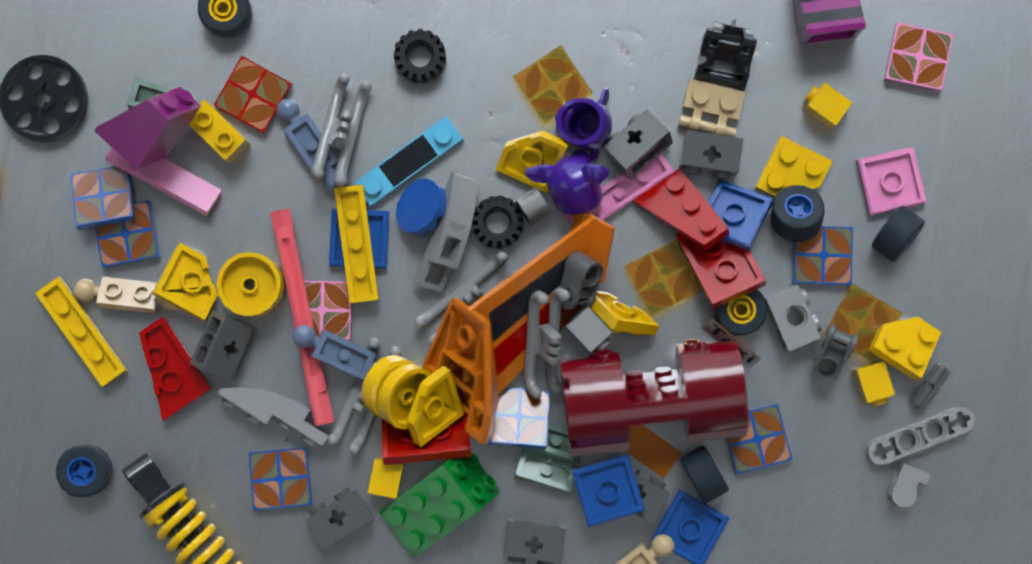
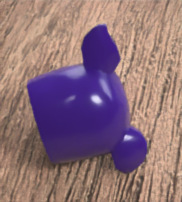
[555,87,612,164]
[525,150,610,215]

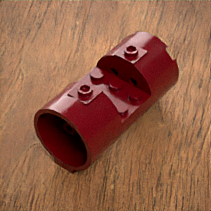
[560,339,748,457]

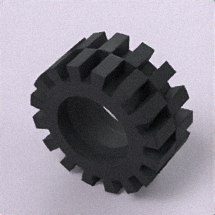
[394,29,446,83]
[472,195,524,249]

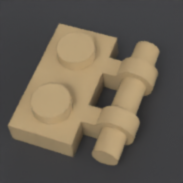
[678,79,746,137]

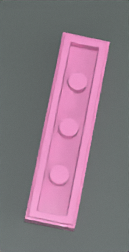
[105,148,222,216]
[563,153,674,226]

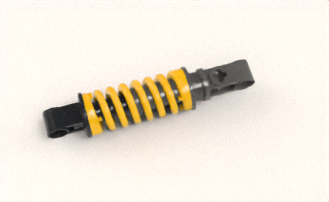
[121,453,243,564]

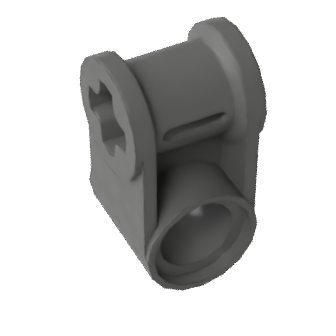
[559,251,604,310]
[814,323,859,383]

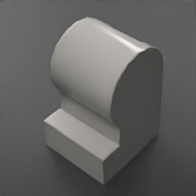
[515,187,552,227]
[887,462,931,508]

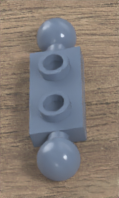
[276,99,348,192]
[292,325,376,380]

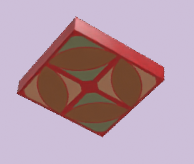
[214,55,293,134]

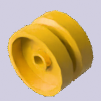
[216,252,286,317]
[362,355,431,430]

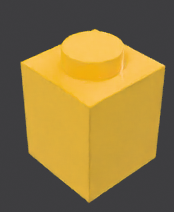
[804,82,853,129]
[852,361,895,407]
[368,457,405,499]

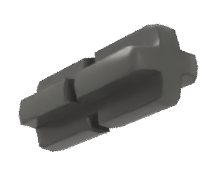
[910,363,950,410]

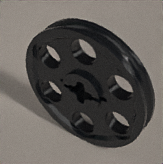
[0,55,88,142]

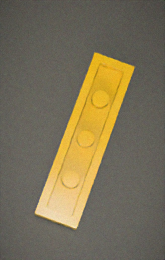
[334,185,379,303]
[35,276,127,387]

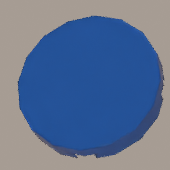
[396,178,447,236]

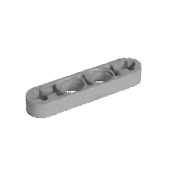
[866,407,975,465]

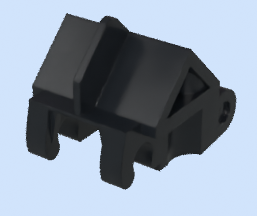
[694,19,757,91]

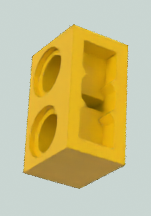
[189,99,250,164]

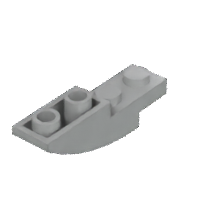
[413,172,478,293]
[218,387,330,447]

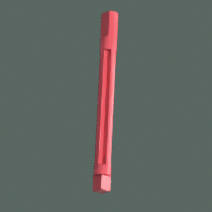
[270,209,334,426]

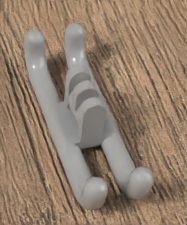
[311,73,372,188]
[414,252,518,345]
[524,288,570,399]
[327,338,401,455]

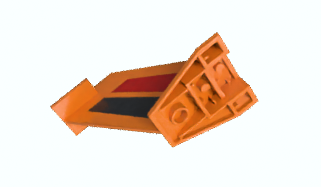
[422,212,615,444]

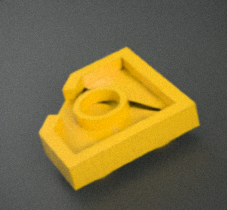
[495,131,569,193]
[755,136,833,198]
[151,243,218,322]
[583,291,660,336]
[869,317,942,381]
[406,366,464,447]

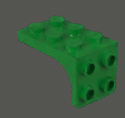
[379,452,499,558]

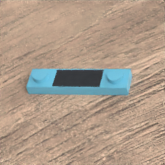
[354,116,464,207]

